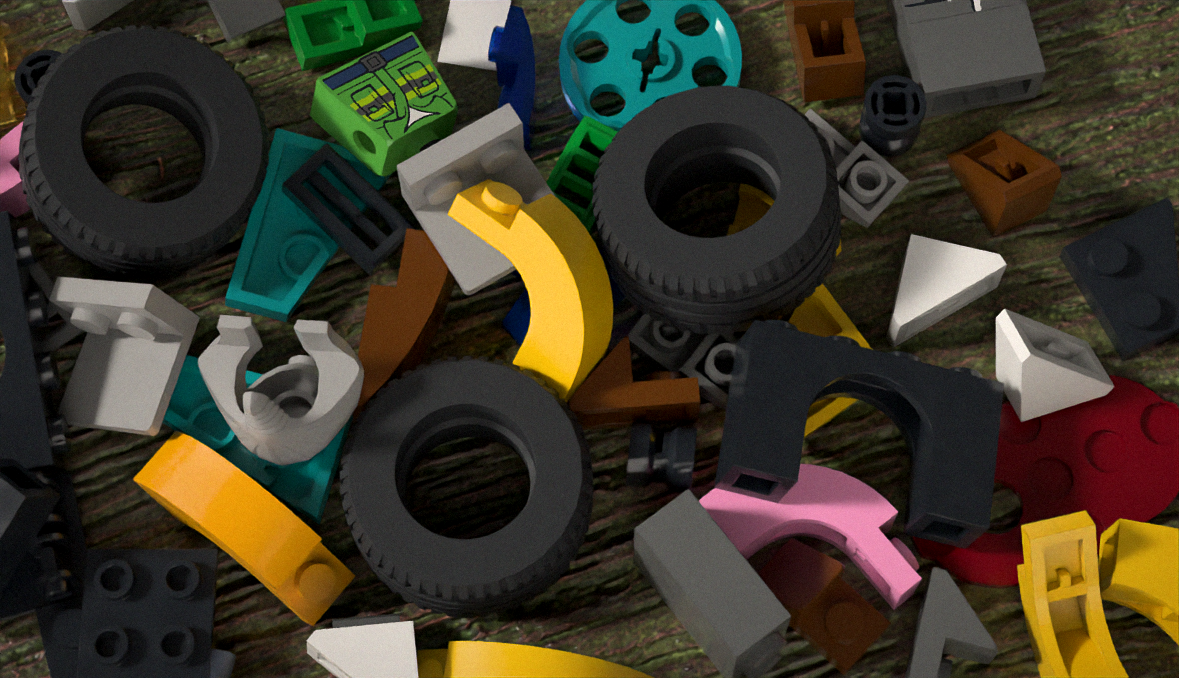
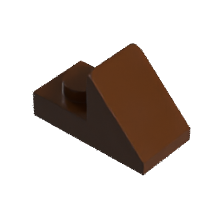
[569,335,700,430]
[758,538,891,676]

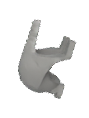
[198,315,364,466]

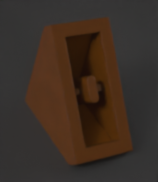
[946,130,1062,237]

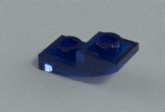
[488,5,537,150]

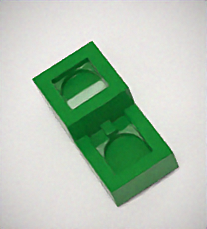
[283,0,423,71]

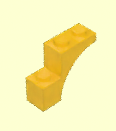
[1098,518,1179,645]

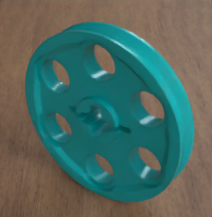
[559,0,742,132]

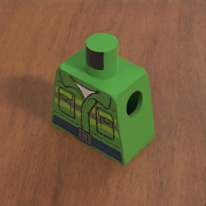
[310,31,458,177]

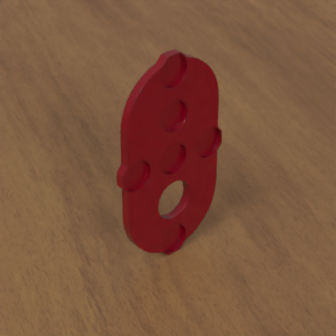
[910,375,1179,588]

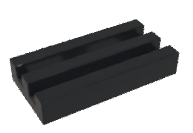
[282,143,417,277]

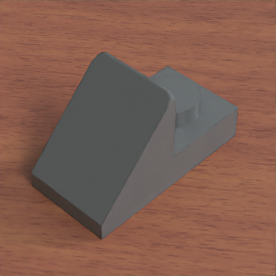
[904,567,998,678]

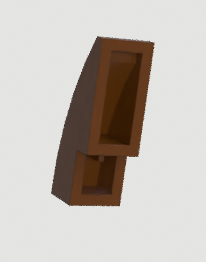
[783,0,866,103]
[352,228,455,424]

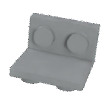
[397,103,555,295]
[49,277,200,436]

